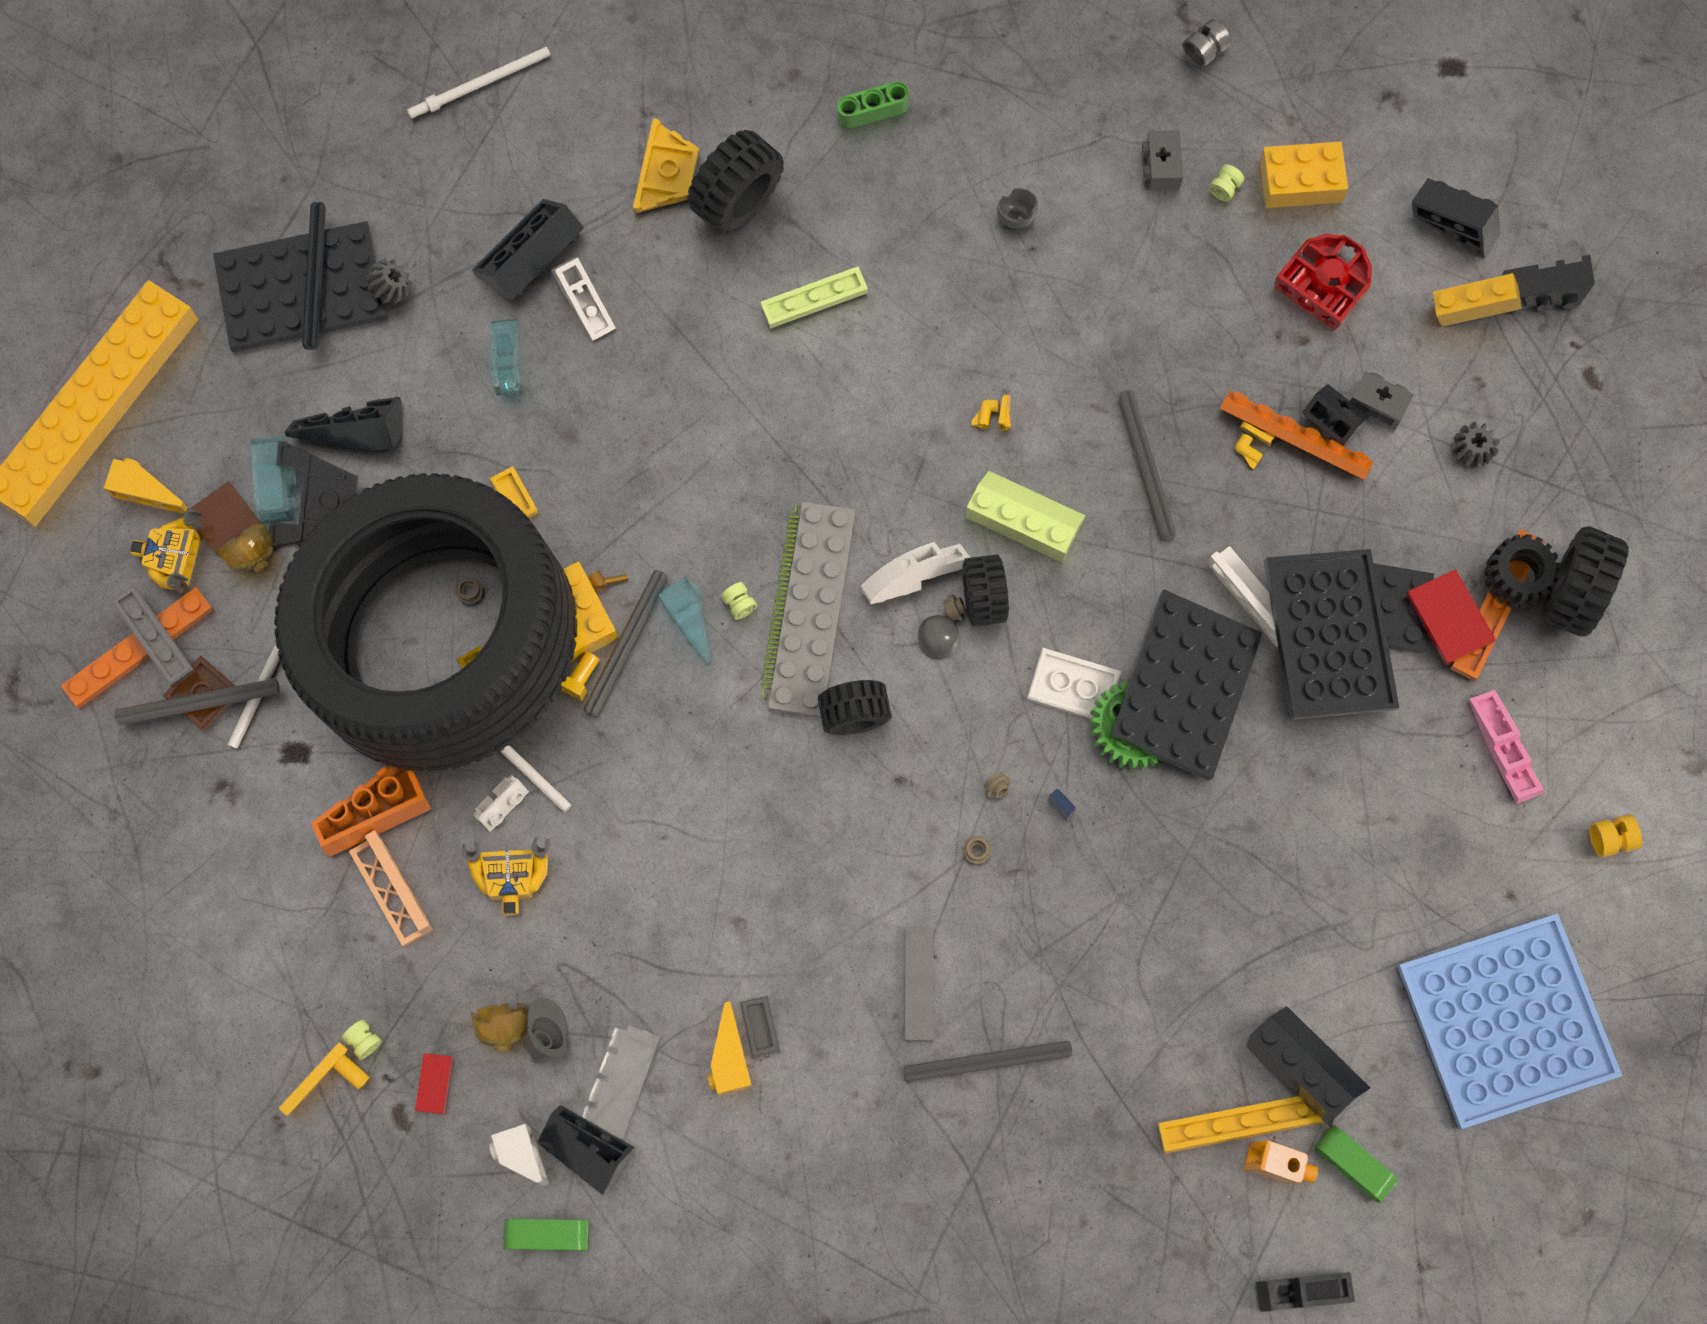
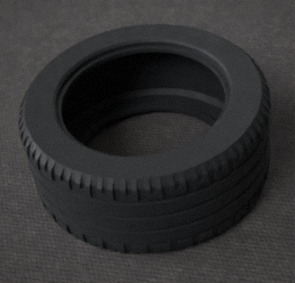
[274,473,577,772]

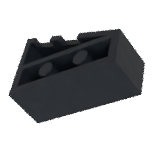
[1412,178,1500,259]
[1501,255,1595,312]
[537,1105,635,1195]

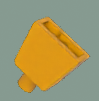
[1243,1140,1318,1184]

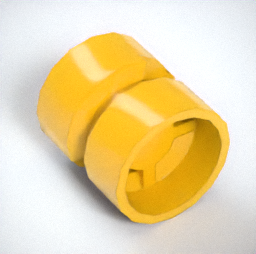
[1589,814,1642,858]

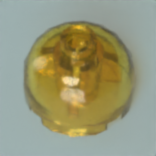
[217,522,274,573]
[471,1003,528,1052]

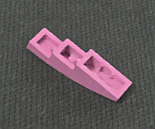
[1469,690,1544,804]

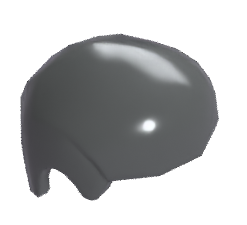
[997,188,1038,229]
[918,615,959,659]

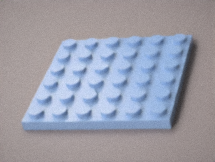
[1397,914,1622,1130]

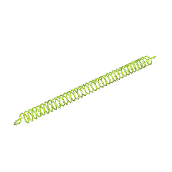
[761,504,800,699]

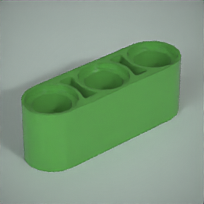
[837,81,909,129]
[1314,1125,1399,1204]
[503,1219,589,1251]

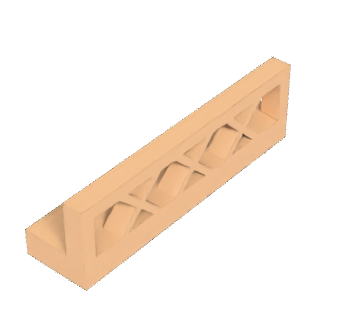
[349,830,433,947]

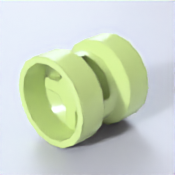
[1209,164,1245,202]
[720,582,758,620]
[342,1019,382,1060]

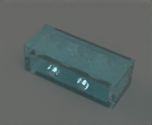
[251,436,298,524]

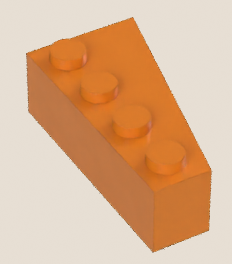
[311,766,432,857]

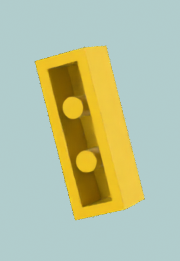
[1433,273,1522,327]

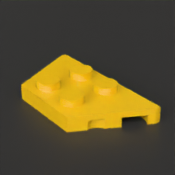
[633,118,700,213]

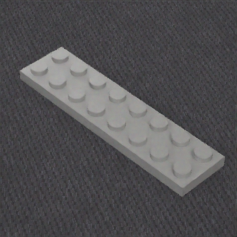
[768,502,856,718]

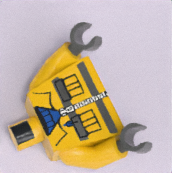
[131,509,203,593]
[462,838,551,916]

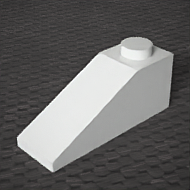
[551,257,615,341]

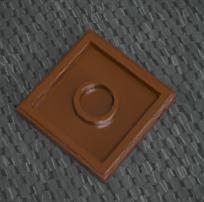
[184,481,262,555]
[163,656,236,732]

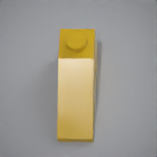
[103,458,189,515]
[707,1001,752,1096]

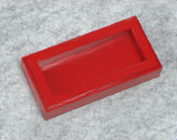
[415,1053,453,1115]

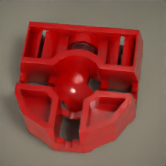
[1275,233,1372,331]

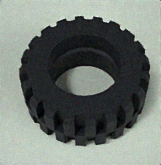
[687,130,784,233]
[1542,526,1629,637]

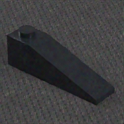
[284,397,401,452]

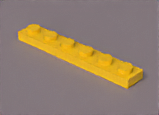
[1158,1096,1325,1154]

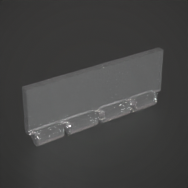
[582,1025,660,1140]

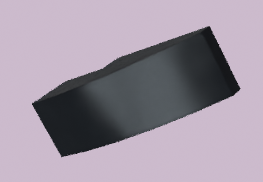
[1256,1272,1355,1312]

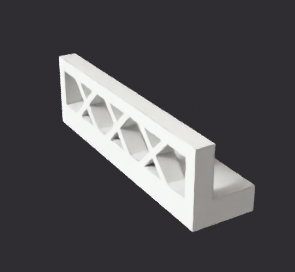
[1208,546,1278,647]

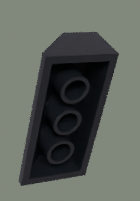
[472,199,584,300]
[1247,1006,1371,1127]

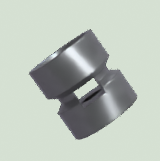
[1182,19,1231,68]

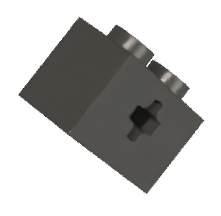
[1142,130,1183,190]
[1350,371,1414,430]

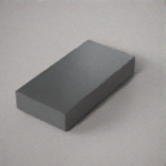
[740,996,780,1059]

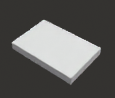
[1027,648,1121,720]

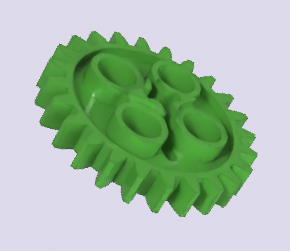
[1088,681,1162,770]

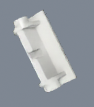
[473,775,529,832]

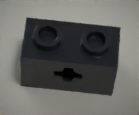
[1302,384,1369,446]

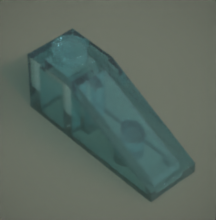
[491,318,523,396]
[658,577,711,666]

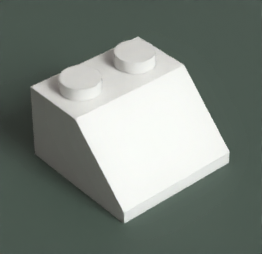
[489,1124,549,1186]

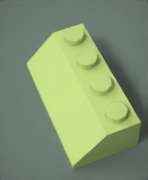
[965,471,1086,563]

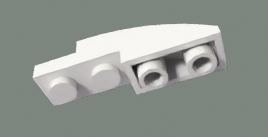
[861,542,971,604]

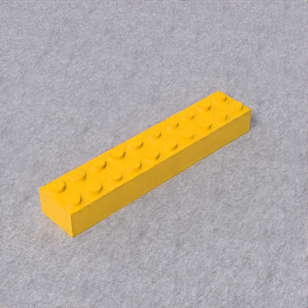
[0,280,199,527]

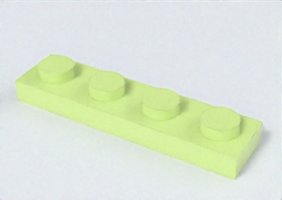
[760,266,868,329]

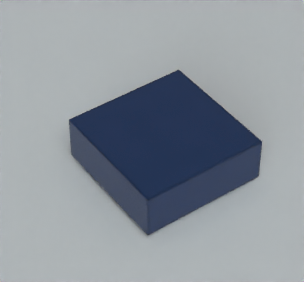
[1048,789,1076,821]

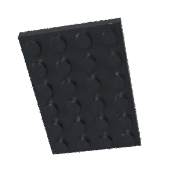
[213,221,388,352]
[1264,549,1400,720]
[1109,589,1263,781]

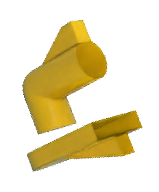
[971,394,1012,431]
[1235,422,1275,470]

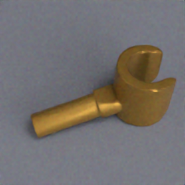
[589,571,628,592]

